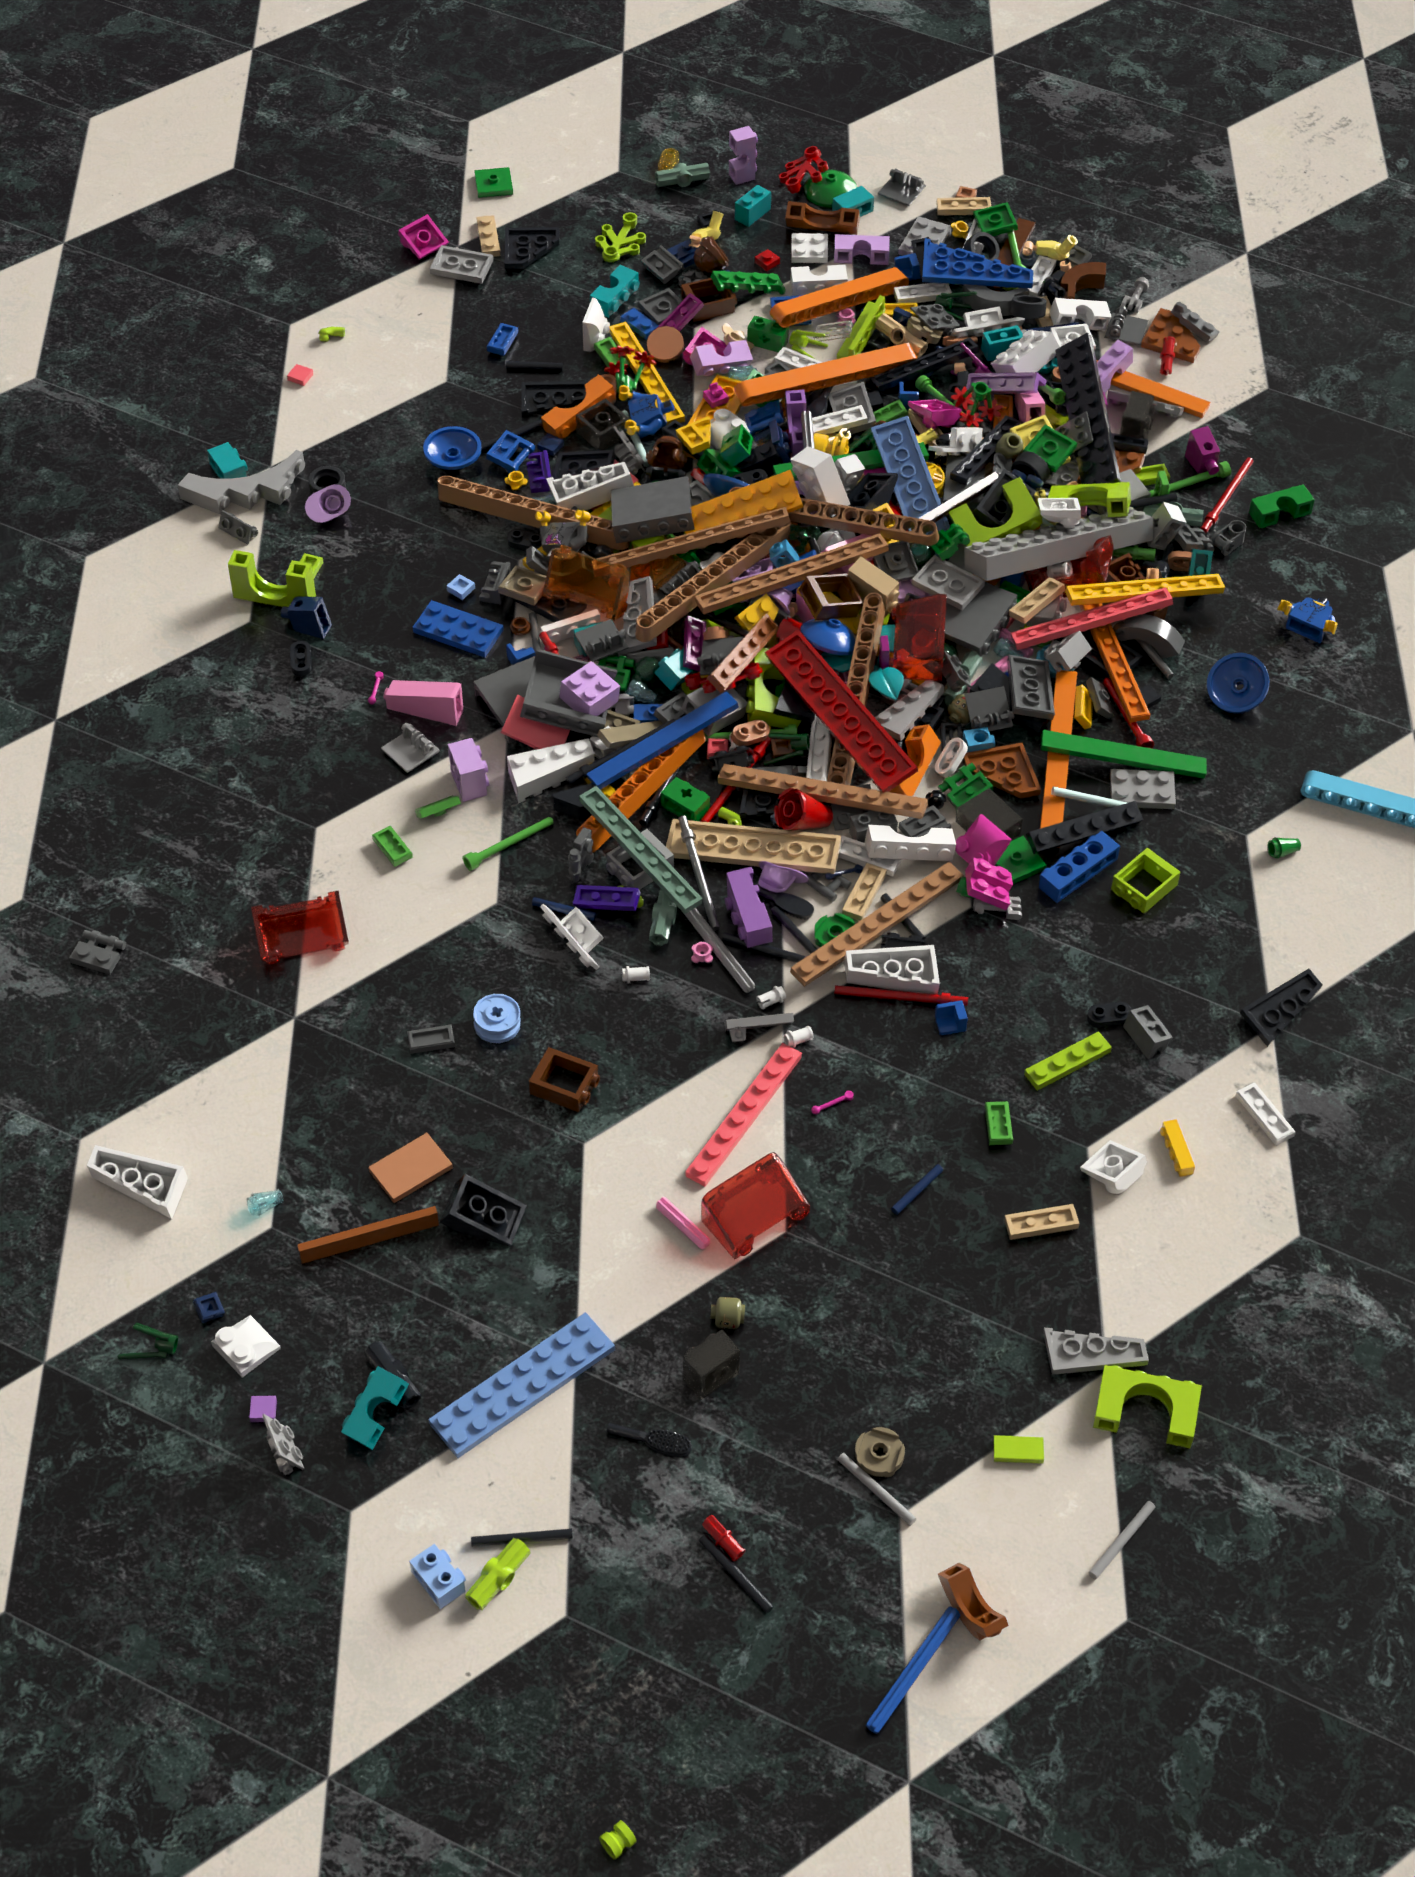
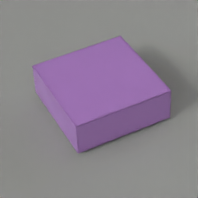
[250,1396,277,1422]

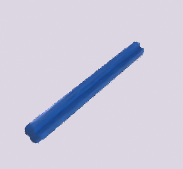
[866,1606,960,1734]

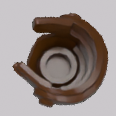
[693,236,729,273]
[646,436,688,472]

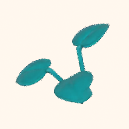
[821,625,909,701]

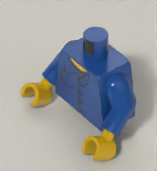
[619,385,675,439]
[1277,597,1338,643]

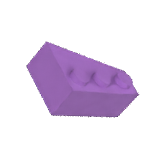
[725,867,773,948]

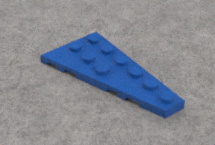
[922,238,1033,289]

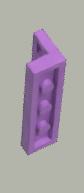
[966,372,1046,394]

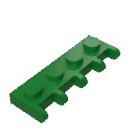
[711,271,786,295]

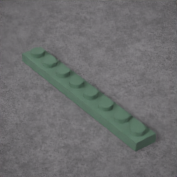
[579,786,703,914]

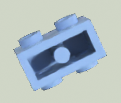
[409,1544,466,1609]

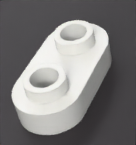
[935,738,968,778]

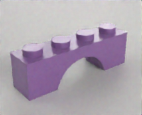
[785,390,806,457]

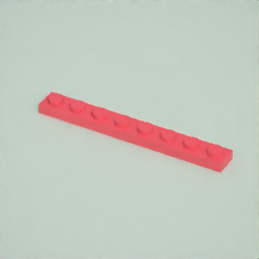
[1011,587,1173,650]
[685,1043,802,1187]

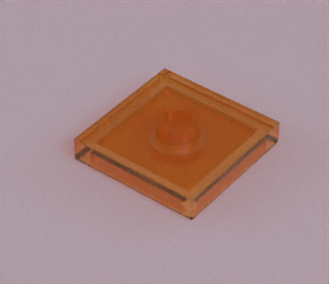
[632,554,686,590]

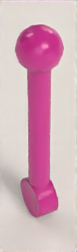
[368,671,383,704]
[811,1091,854,1115]

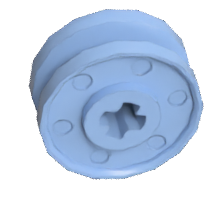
[473,994,521,1043]

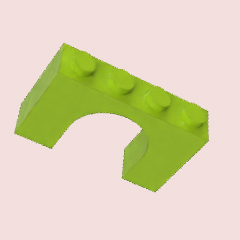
[949,477,1043,547]
[1048,482,1131,517]
[228,550,316,607]
[746,647,801,729]
[1093,1365,1202,1448]

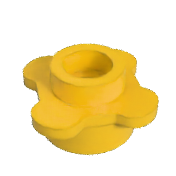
[951,221,969,239]
[505,471,528,490]

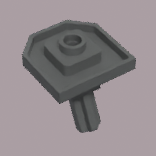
[872,541,919,582]

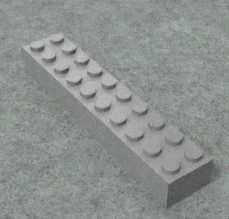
[964,507,1153,581]

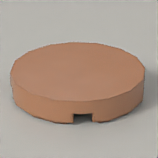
[647,326,684,363]

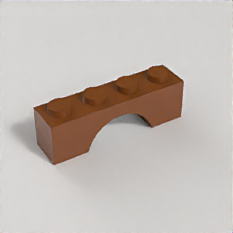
[785,201,860,235]

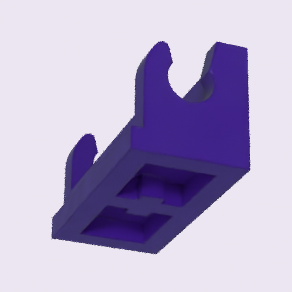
[526,450,551,493]

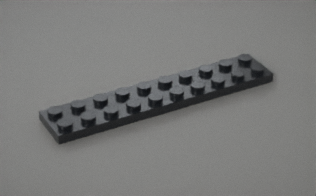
[1055,332,1121,484]

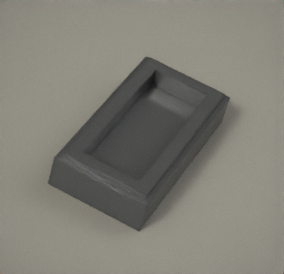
[407,1024,455,1054]

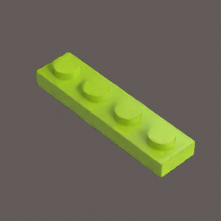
[1024,1031,1112,1091]

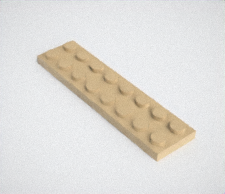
[666,819,841,874]

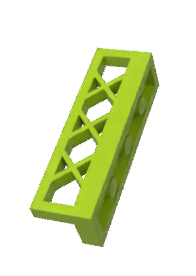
[837,295,885,359]

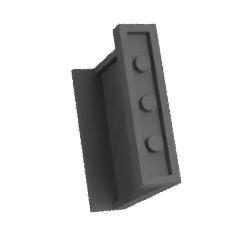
[611,476,695,544]
[914,582,1017,657]
[520,649,617,738]
[474,656,535,743]

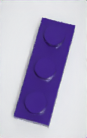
[573,885,641,911]

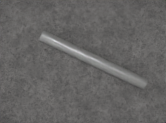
[837,1453,916,1526]
[1089,1501,1155,1579]

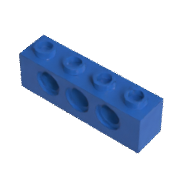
[1039,831,1120,903]

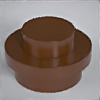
[510,617,530,636]

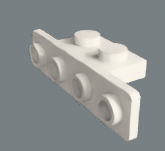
[950,306,1025,338]
[928,427,983,456]
[540,904,603,970]

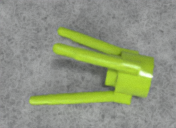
[789,329,828,359]

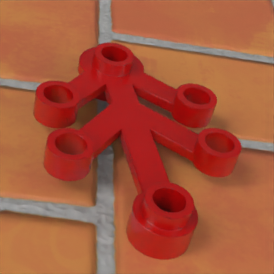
[779,146,828,194]
[684,663,763,693]

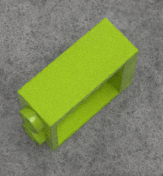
[1111,848,1180,914]

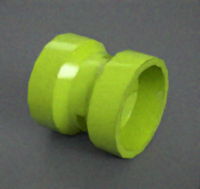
[599,1820,637,1859]

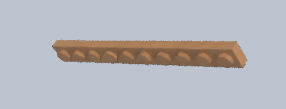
[592,507,790,576]
[695,533,889,614]
[718,764,928,819]
[790,862,964,987]

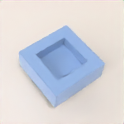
[447,574,475,600]

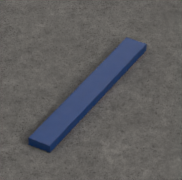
[587,691,739,790]

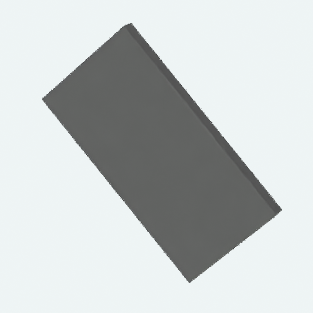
[943,454,985,508]
[1007,655,1055,720]

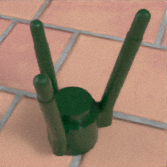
[935,291,977,322]
[849,428,877,453]
[763,733,810,766]
[117,1323,178,1359]

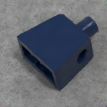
[281,597,332,639]

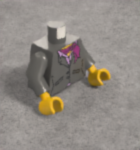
[535,509,591,565]

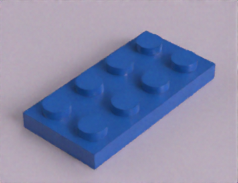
[413,600,504,657]

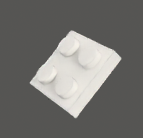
[791,233,828,263]

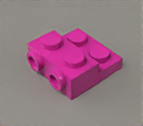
[965,857,1013,910]

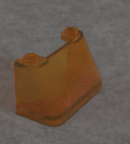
[542,545,629,621]

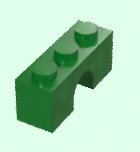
[1249,484,1315,528]

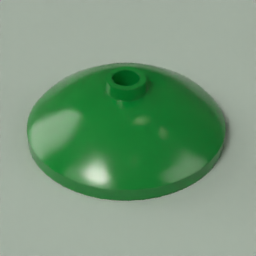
[804,170,857,208]

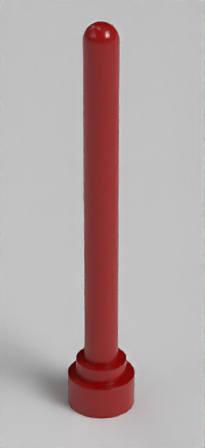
[1103,678,1154,749]

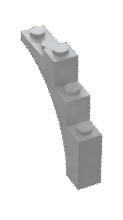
[178,450,305,514]

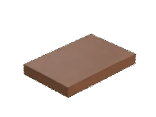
[369,1133,453,1203]

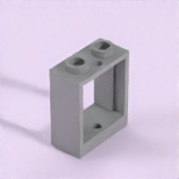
[606,829,674,890]

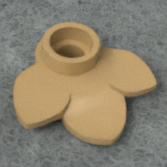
[722,323,754,350]

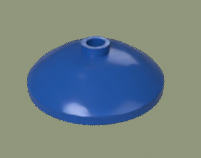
[423,426,482,470]
[703,474,749,497]
[800,619,857,655]
[1207,653,1270,713]

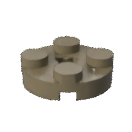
[906,316,943,344]
[855,1427,905,1477]

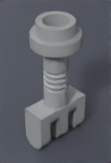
[1121,277,1149,313]
[973,896,1022,920]

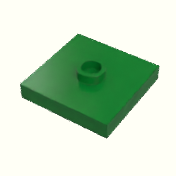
[474,167,513,198]
[973,202,1018,236]
[1023,424,1077,473]
[995,836,1046,884]

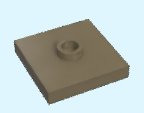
[498,566,552,605]

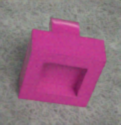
[703,382,729,408]

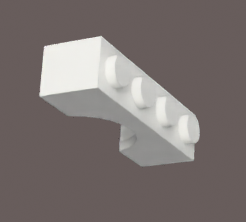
[865,825,956,861]

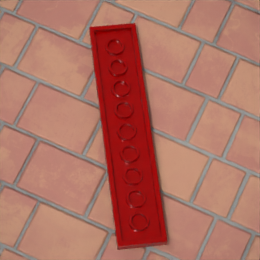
[765,630,918,793]

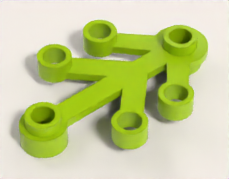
[595,212,646,263]

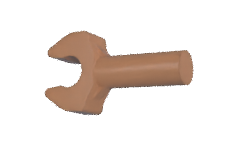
[943,336,978,347]

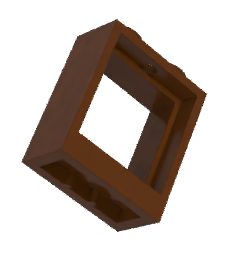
[681,278,737,322]
[799,573,864,620]
[529,1047,600,1112]

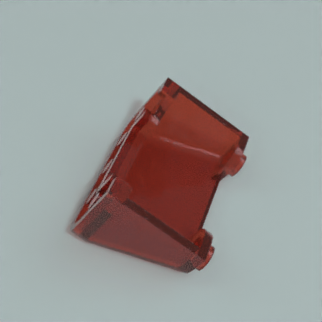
[1024,535,1114,598]
[889,594,947,681]
[251,890,349,964]
[701,1152,810,1260]

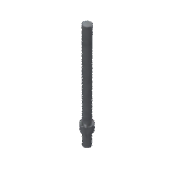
[678,816,720,931]

